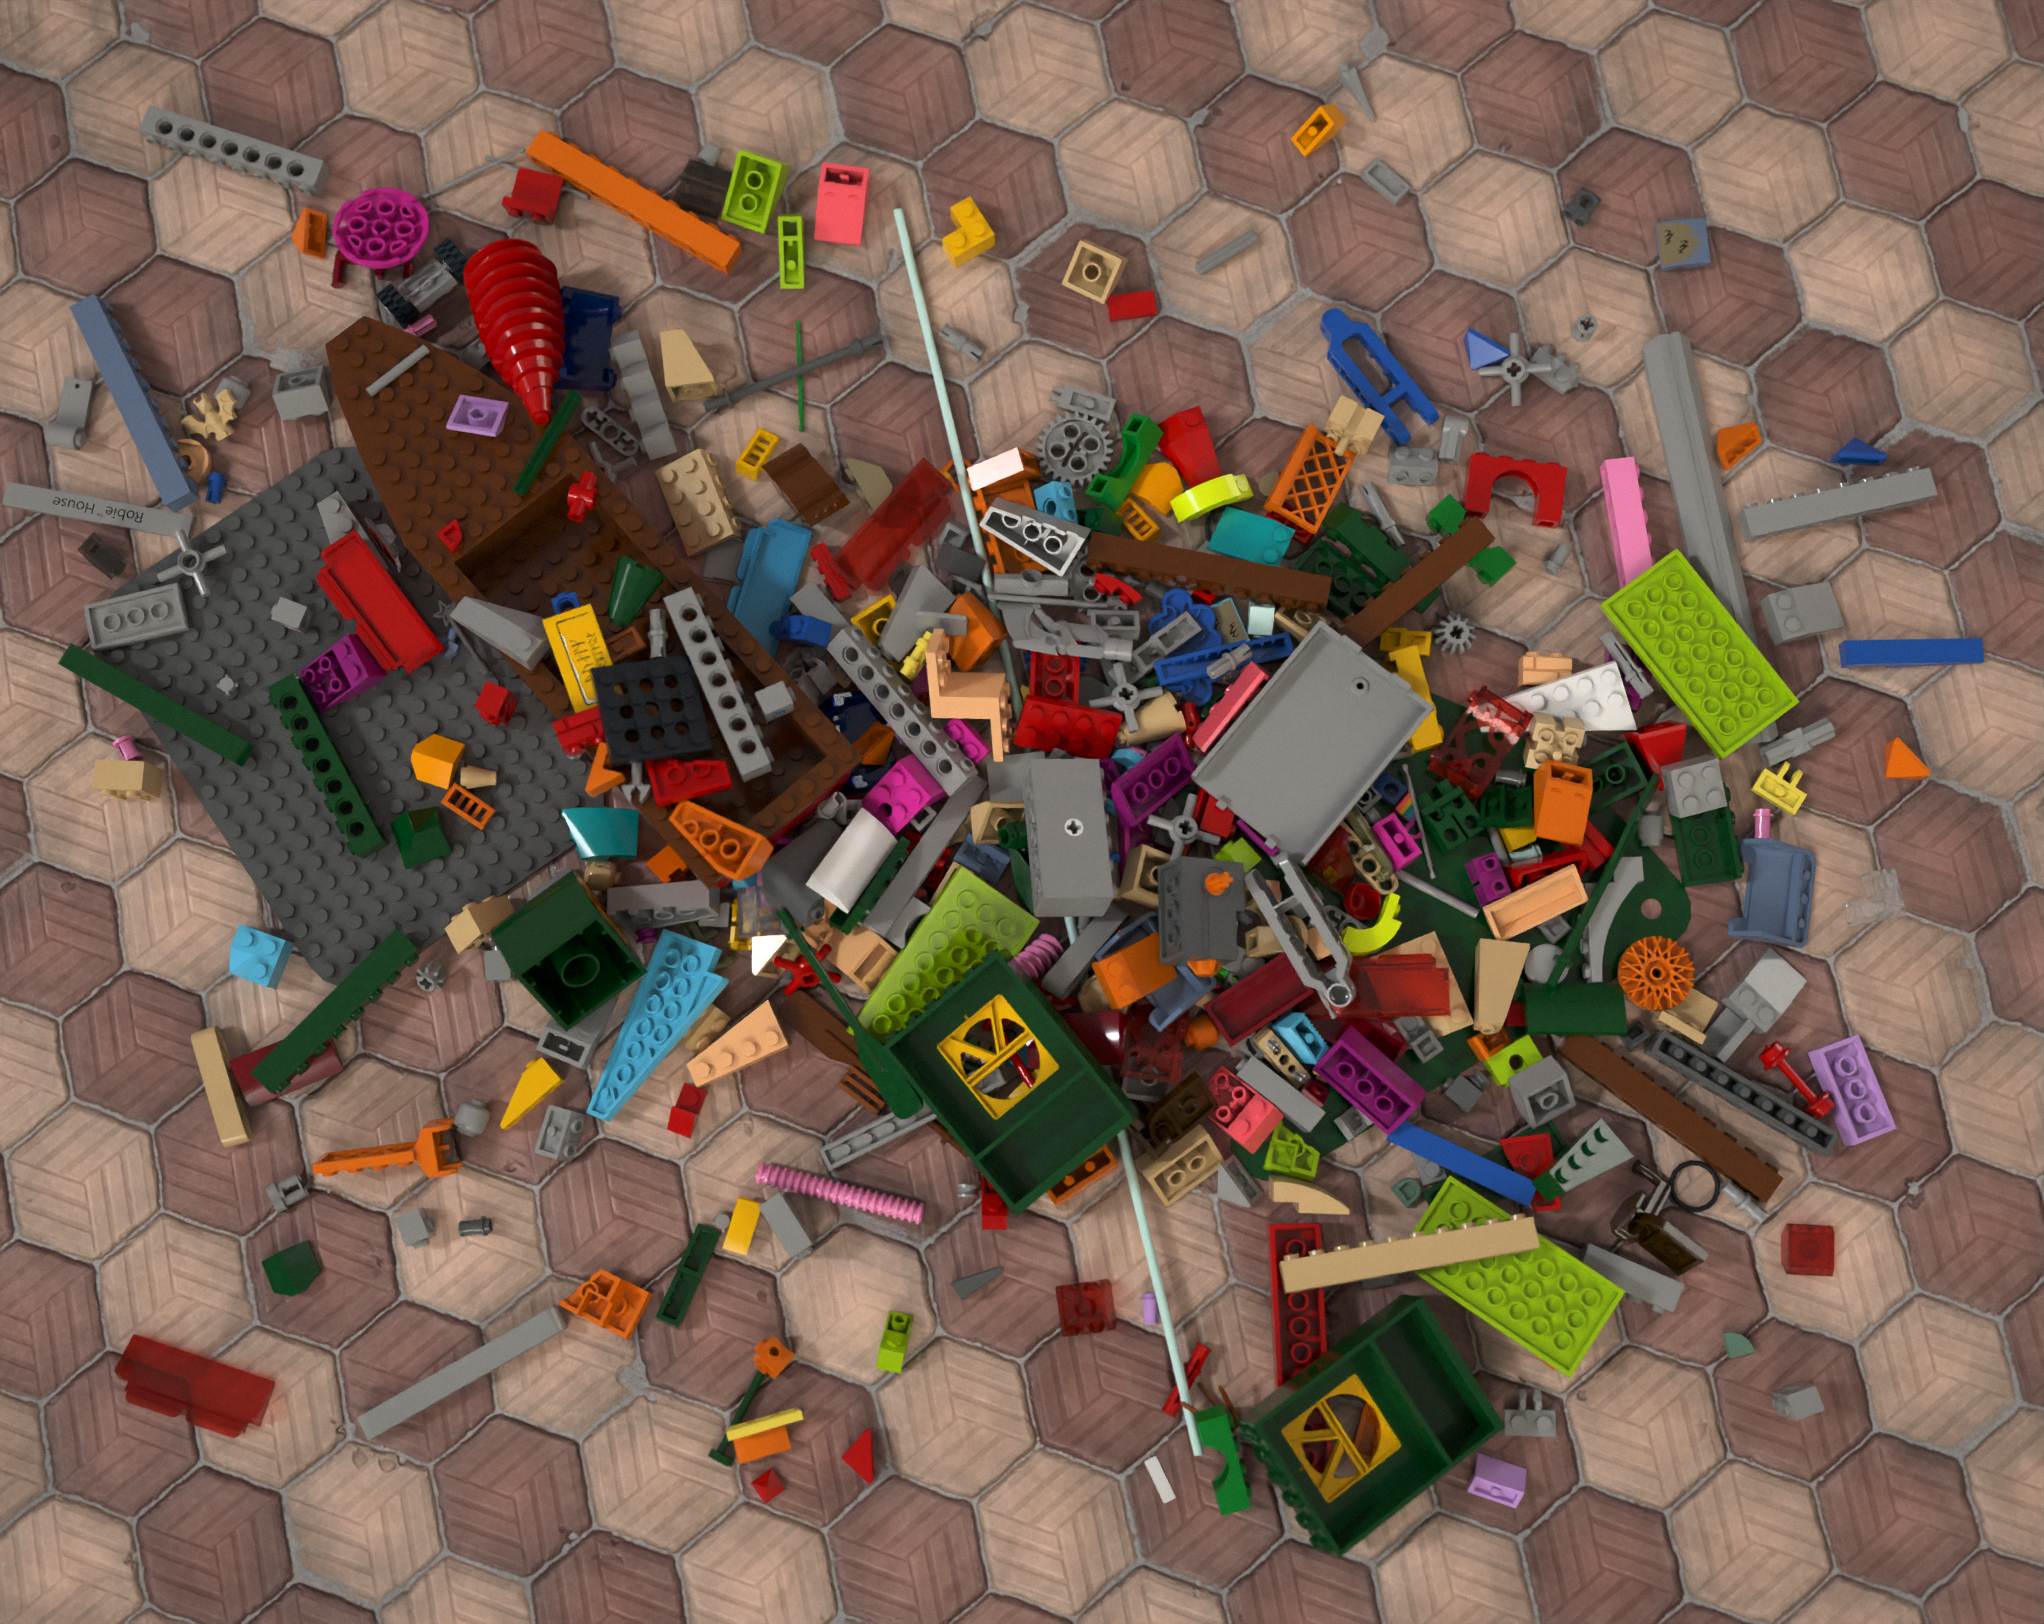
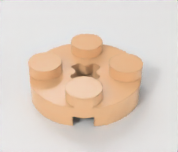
[177,439,212,486]

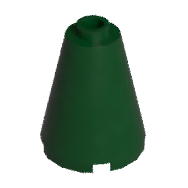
[606,555,665,629]

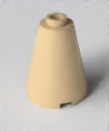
[1116,689,1186,747]

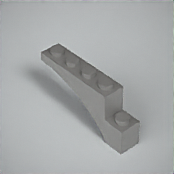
[1578,856,1644,984]

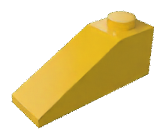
[500,1057,565,1130]

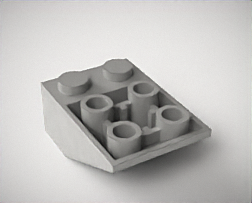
[536,999,617,1070]

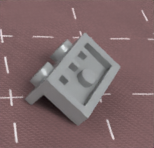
[534,1104,586,1163]

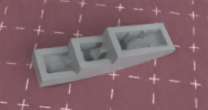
[1108,611,1202,685]

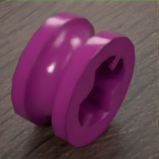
[635,928,658,944]

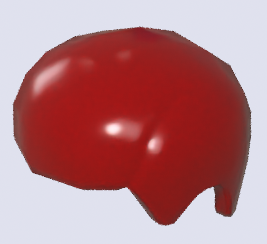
[1343,882,1381,920]

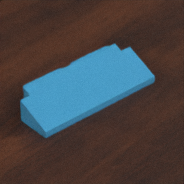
[726,518,813,659]

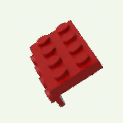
[1012,694,1122,759]

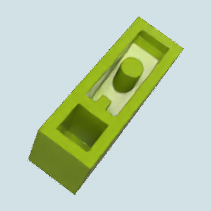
[778,213,805,289]

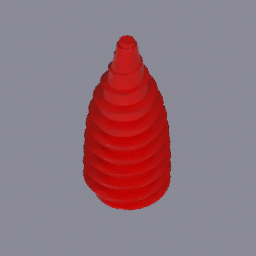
[463,239,565,425]

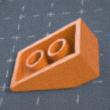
[1091,932,1178,1009]

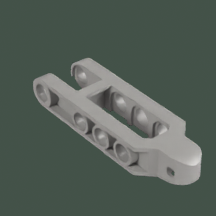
[1244,850,1357,1007]

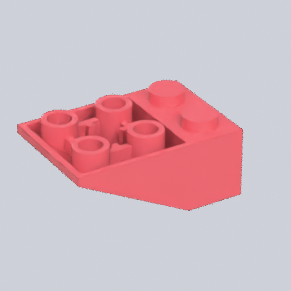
[814,162,871,246]
[1206,1066,1284,1155]

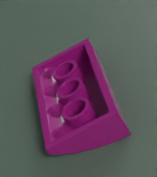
[1111,733,1195,826]

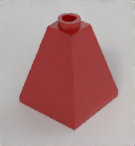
[1623,720,1687,791]

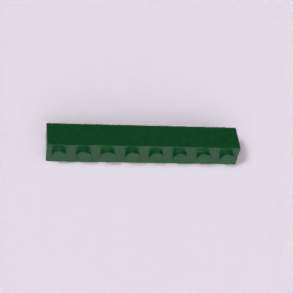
[250,928,422,1095]

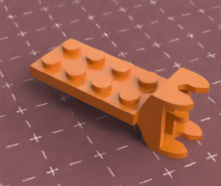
[312,1118,463,1178]

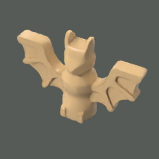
[180,387,237,442]

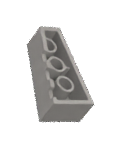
[607,879,720,933]

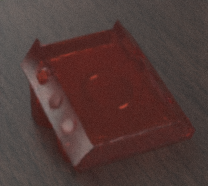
[1781,1223,1834,1277]
[1055,1279,1118,1337]

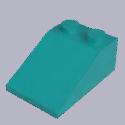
[1206,506,1295,567]

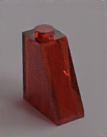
[1305,826,1356,895]

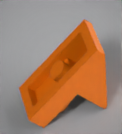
[585,742,626,797]

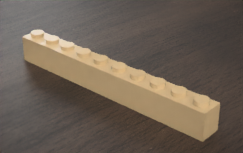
[1279,1213,1540,1294]

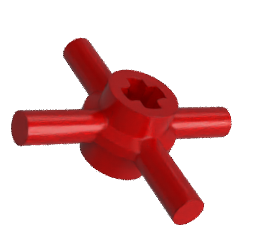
[774,944,841,996]

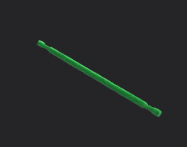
[796,321,804,432]

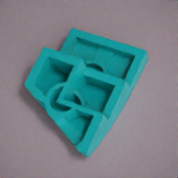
[561,807,639,861]

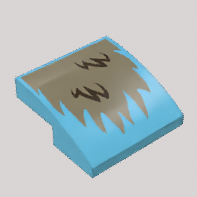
[1209,597,1250,645]

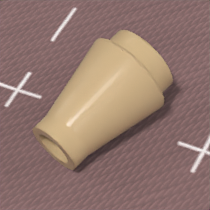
[460,765,497,789]

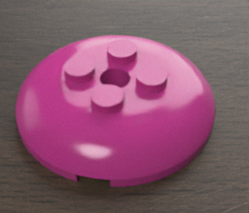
[333,188,429,269]

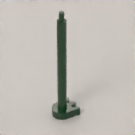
[708,1370,766,1467]

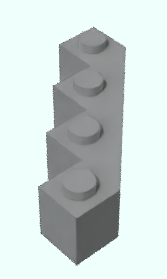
[608,330,677,461]

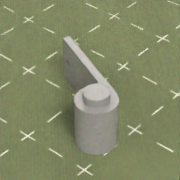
[45,377,94,450]

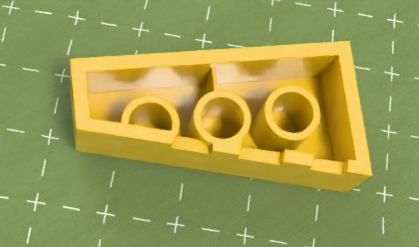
[1381,645,1444,754]

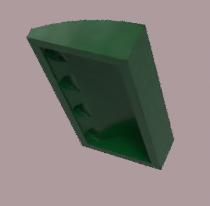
[1520,983,1627,1036]

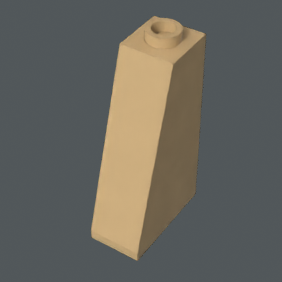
[1474,938,1530,1034]

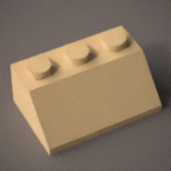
[1134,1123,1225,1208]

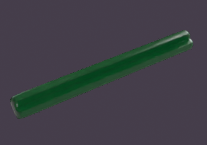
[512,390,582,496]

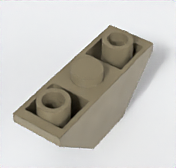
[844,458,894,527]

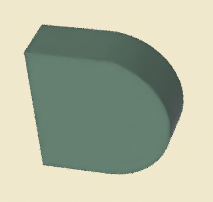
[1390,1178,1421,1208]

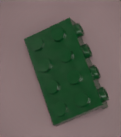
[1665,782,1744,888]
[829,836,910,936]

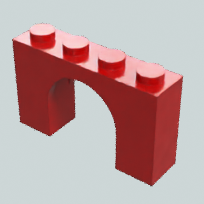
[1462,452,1567,529]

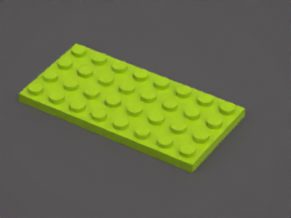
[1599,548,1799,761]
[847,866,1041,1044]
[1408,1175,1626,1378]

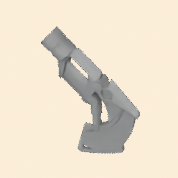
[998,595,1133,662]

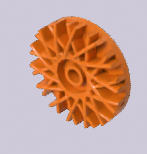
[1618,936,1695,1011]

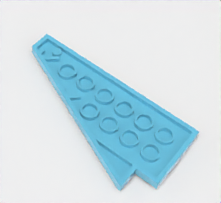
[586,929,729,1122]

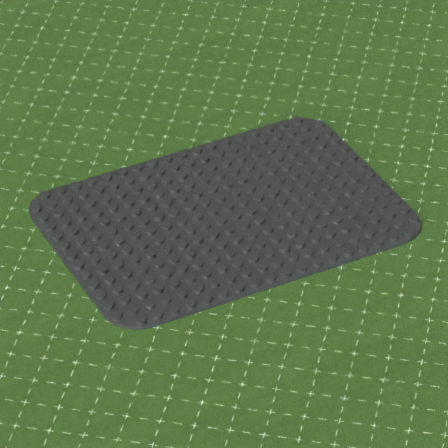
[101,447,605,986]

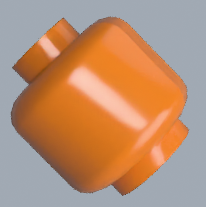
[1182,1015,1221,1051]

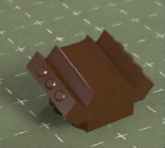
[761,443,850,527]

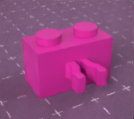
[1371,813,1423,874]

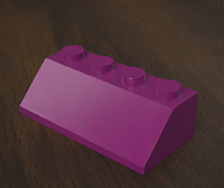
[1312,1026,1427,1136]

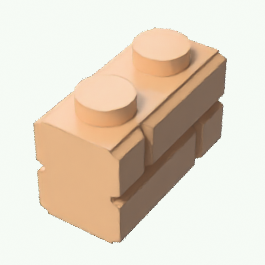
[1518,652,1572,688]

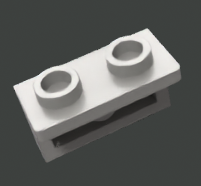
[1387,446,1439,486]

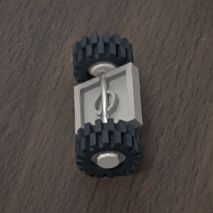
[376,238,468,329]

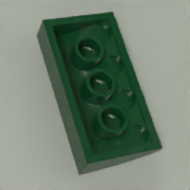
[1292,538,1383,621]

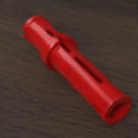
[1161,1342,1212,1418]

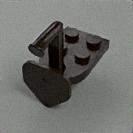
[1127,1071,1220,1161]
[1610,1160,1709,1275]

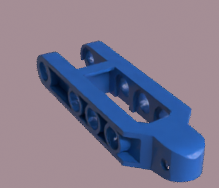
[1320,308,1439,447]

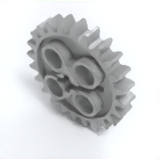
[1036,411,1113,489]
[1065,545,1140,619]

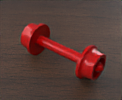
[1758,1041,1835,1120]

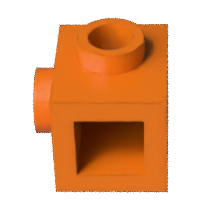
[752,1335,795,1380]

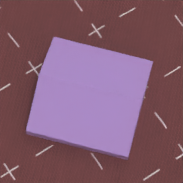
[446,395,509,437]

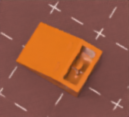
[1534,759,1593,847]

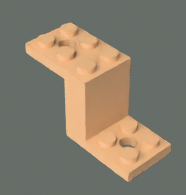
[926,629,1014,762]
[793,898,898,995]

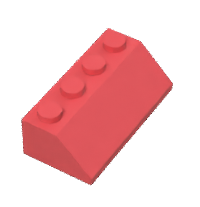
[1192,661,1273,754]

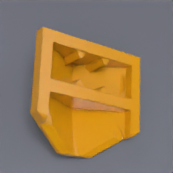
[1129,462,1184,517]
[410,734,466,790]

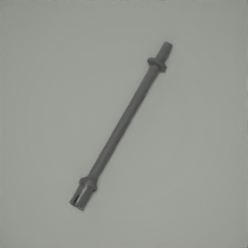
[703,331,883,412]

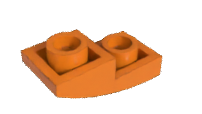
[732,1425,791,1465]

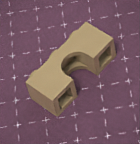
[1244,880,1284,959]

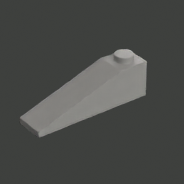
[449,596,551,671]

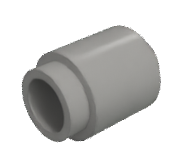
[1638,811,1664,846]

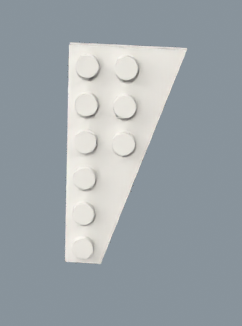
[1473,660,1637,732]

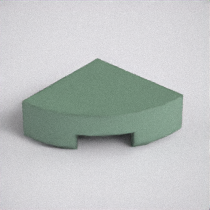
[1722,1332,1755,1358]

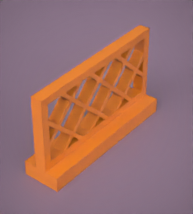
[1262,423,1356,534]

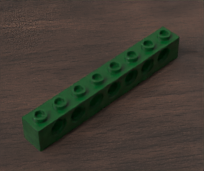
[268,673,389,859]

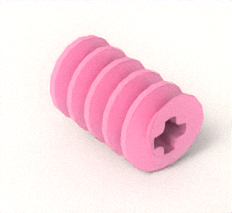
[1015,934,1064,981]

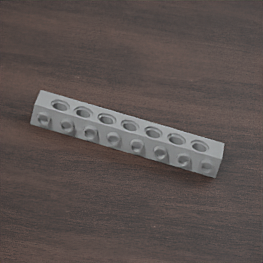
[139,105,330,196]
[663,587,774,782]
[826,625,979,797]

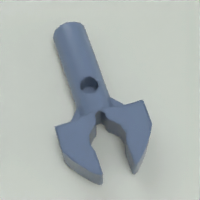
[436,622,463,659]

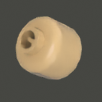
[584,860,622,893]

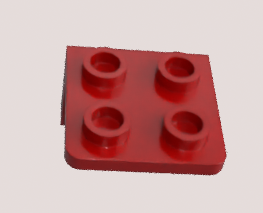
[502,168,564,224]

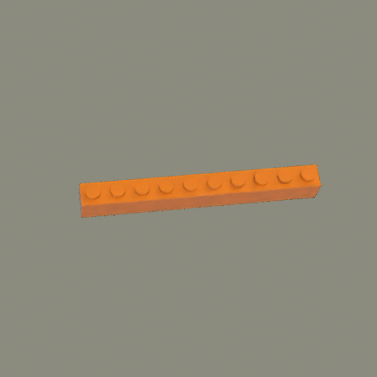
[526,129,743,275]

